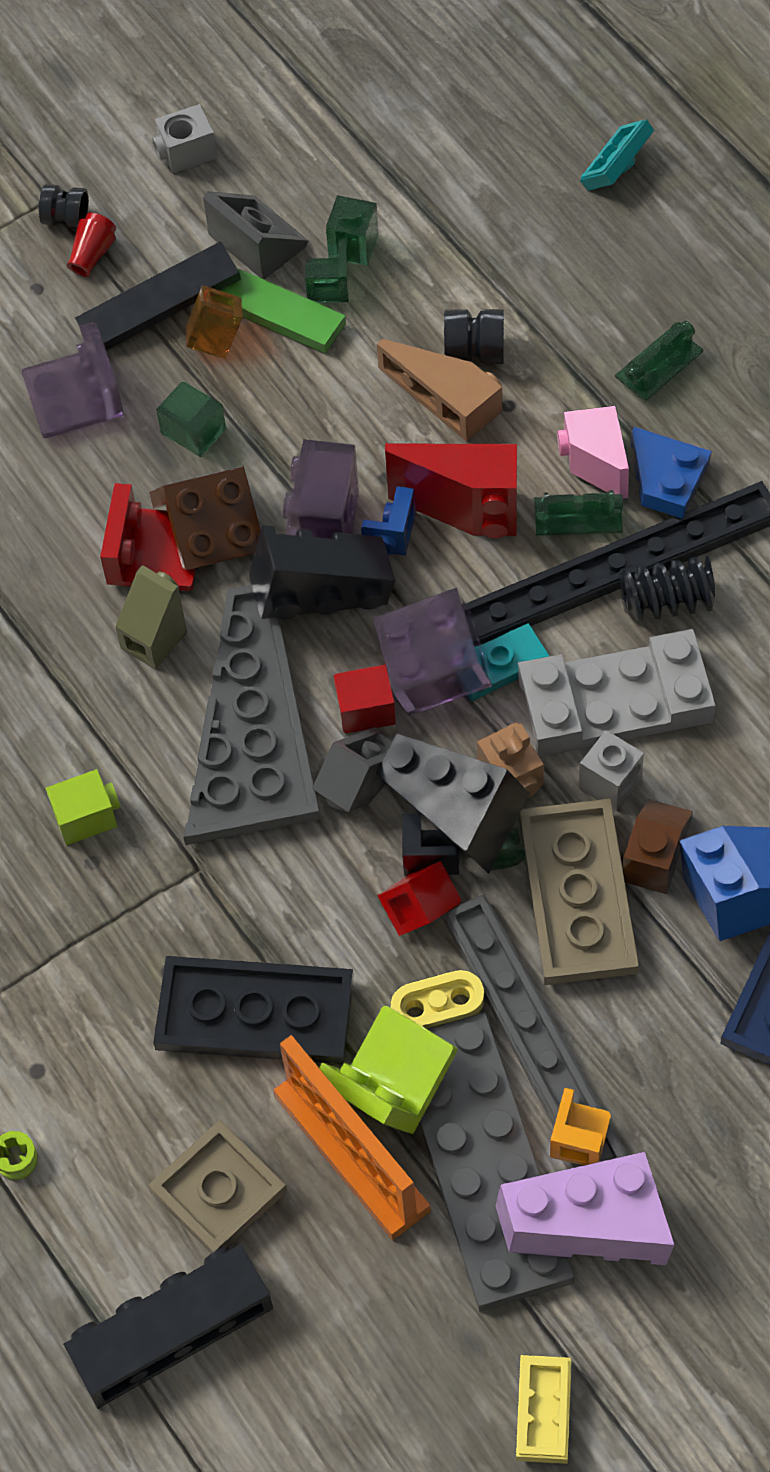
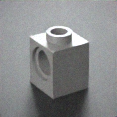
[152,104,217,174]
[579,730,644,812]

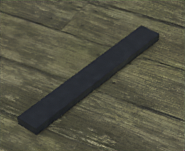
[449,481,770,652]

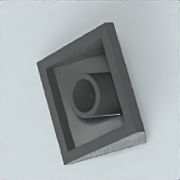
[203,191,309,279]

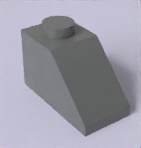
[312,727,394,812]

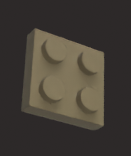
[148,1120,287,1253]

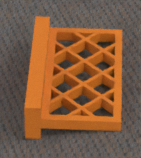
[273,1035,431,1241]

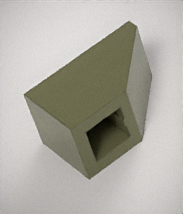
[115,565,187,670]

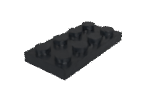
[153,956,354,1064]

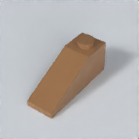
[377,339,502,441]

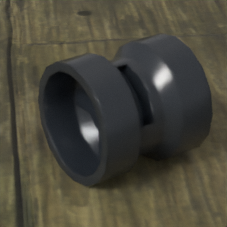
[39,184,89,229]

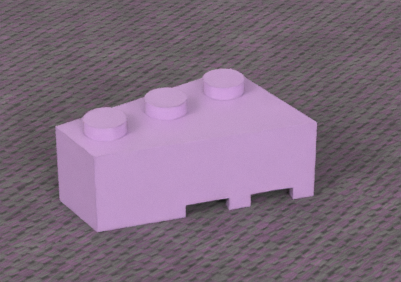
[496,1152,674,1265]

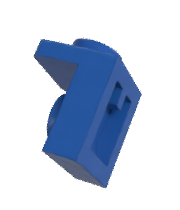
[361,487,416,556]

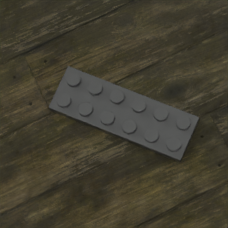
[419,1012,574,1312]

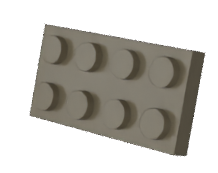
[519,799,639,985]

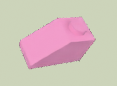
[557,406,629,499]

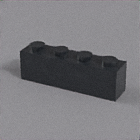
[63,1244,273,1409]

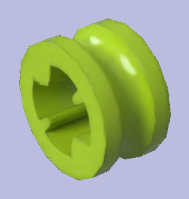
[0,1131,38,1180]

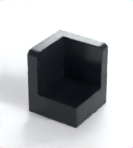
[402,813,459,876]

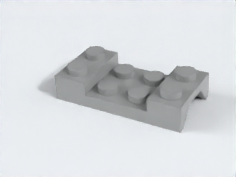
[518,629,716,757]

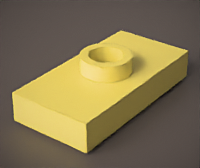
[516,1355,571,1464]

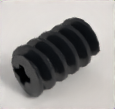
[619,556,715,622]

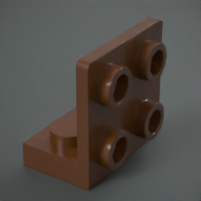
[149,466,261,571]

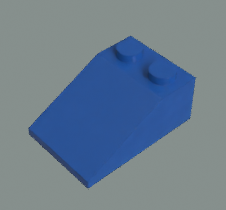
[679,826,770,942]

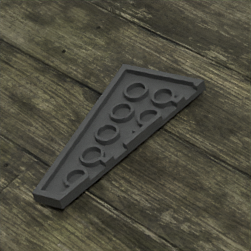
[183,585,320,845]

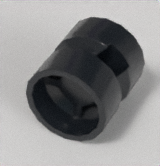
[444,309,504,364]

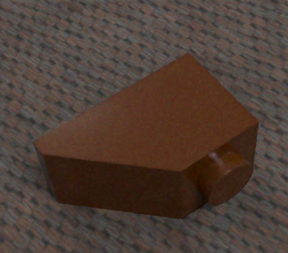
[623,799,693,894]

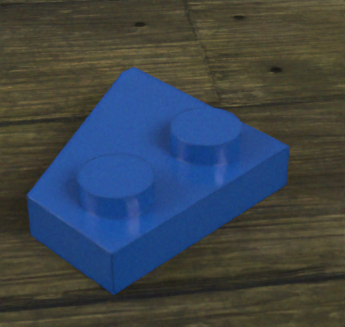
[630,427,712,519]

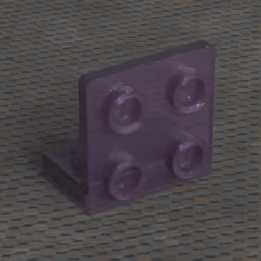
[22,321,124,438]

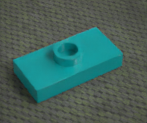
[579,120,655,191]
[450,623,549,701]

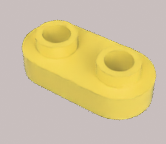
[391,970,484,1029]

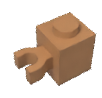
[477,722,544,798]

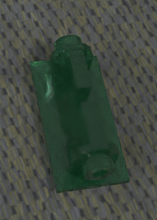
[615,321,704,402]
[534,490,623,536]

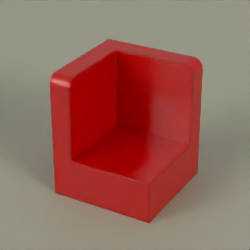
[333,664,396,734]
[377,861,461,936]

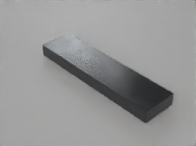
[75,241,241,356]

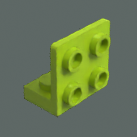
[319,1006,458,1134]

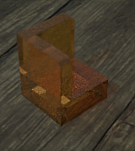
[186,285,243,358]

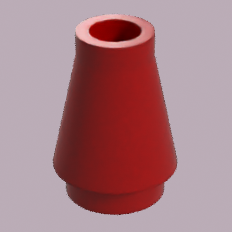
[67,213,117,277]

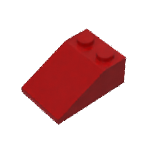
[385,443,517,538]

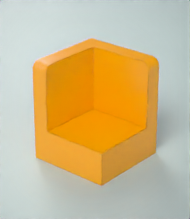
[550,1088,611,1166]

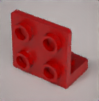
[100,483,197,591]

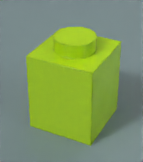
[45,769,121,846]

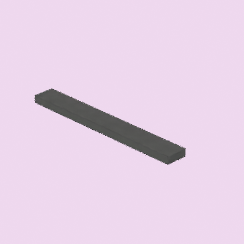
[443,894,627,1168]

